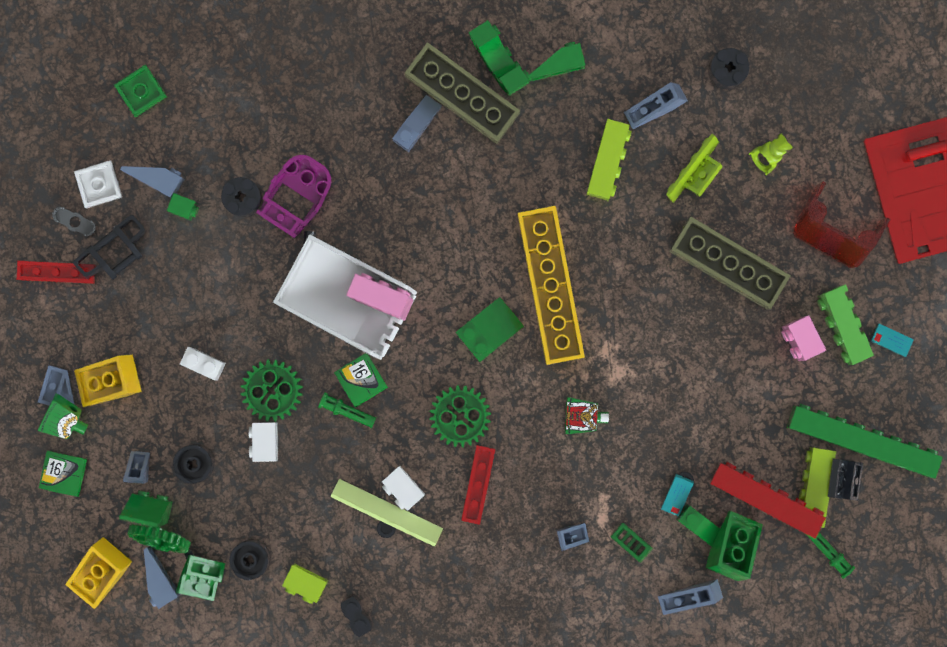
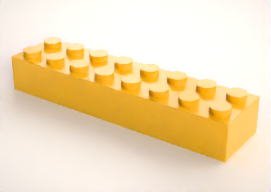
[517,206,585,365]

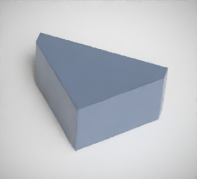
[123,451,150,484]
[556,523,589,550]

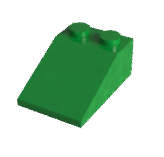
[455,297,524,362]
[119,490,173,528]
[706,511,763,581]

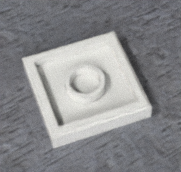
[74,160,122,208]

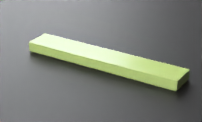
[331,479,443,547]

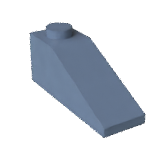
[624,82,688,129]
[392,95,442,152]
[120,166,185,198]
[144,546,181,609]
[658,579,723,615]

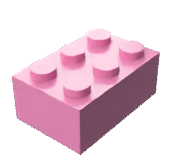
[346,273,414,321]

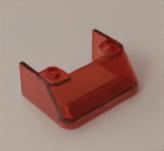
[793,181,891,268]

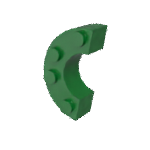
[469,20,531,96]

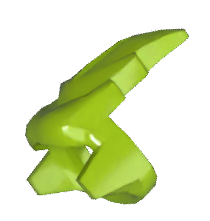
[749,133,793,176]

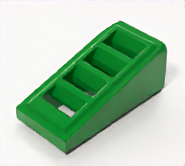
[611,523,653,563]

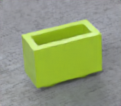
[282,563,329,604]

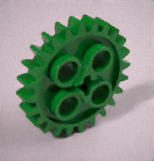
[241,360,303,422]
[429,385,491,447]
[127,524,191,553]

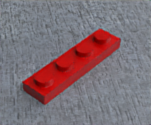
[16,261,96,284]
[461,445,495,525]

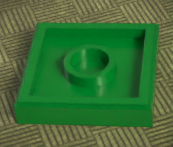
[114,64,167,118]

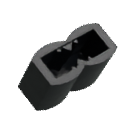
[341,594,372,637]

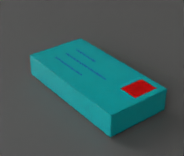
[870,324,914,357]
[661,474,694,517]

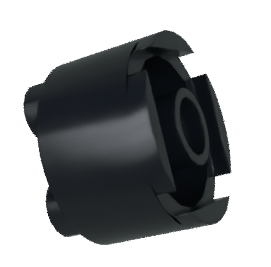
[708,48,750,90]
[221,177,262,218]
[173,444,215,484]
[229,539,271,580]

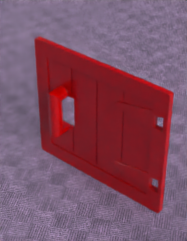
[863,117,947,264]

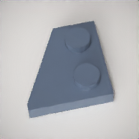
[38,365,74,405]

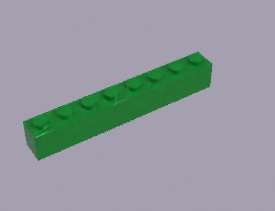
[786,404,943,479]

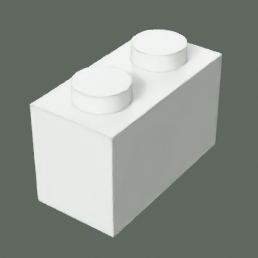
[180,347,226,380]
[249,422,278,462]
[382,466,425,511]

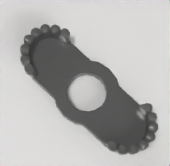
[52,207,96,236]

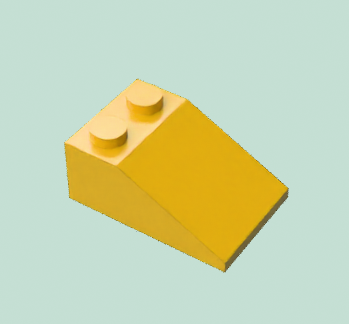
[74,355,142,407]
[65,537,132,609]

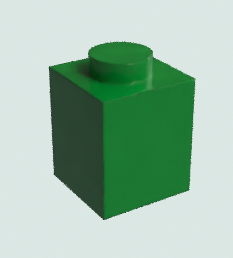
[167,193,199,221]

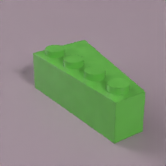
[817,284,874,365]

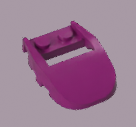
[256,155,331,238]

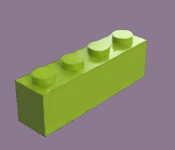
[586,119,632,200]
[799,447,836,528]

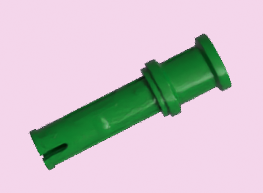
[318,392,377,429]
[805,532,855,579]

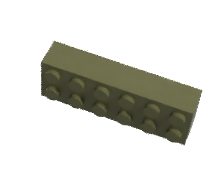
[405,42,520,144]
[669,217,790,310]

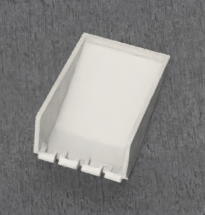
[273,234,417,360]

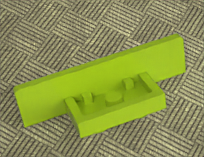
[666,134,723,203]

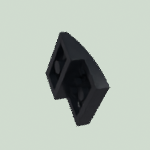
[828,459,863,501]

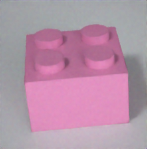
[781,315,826,361]

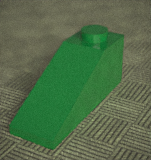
[529,42,586,82]
[676,504,720,547]

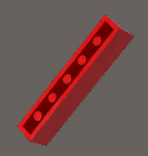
[710,462,826,539]

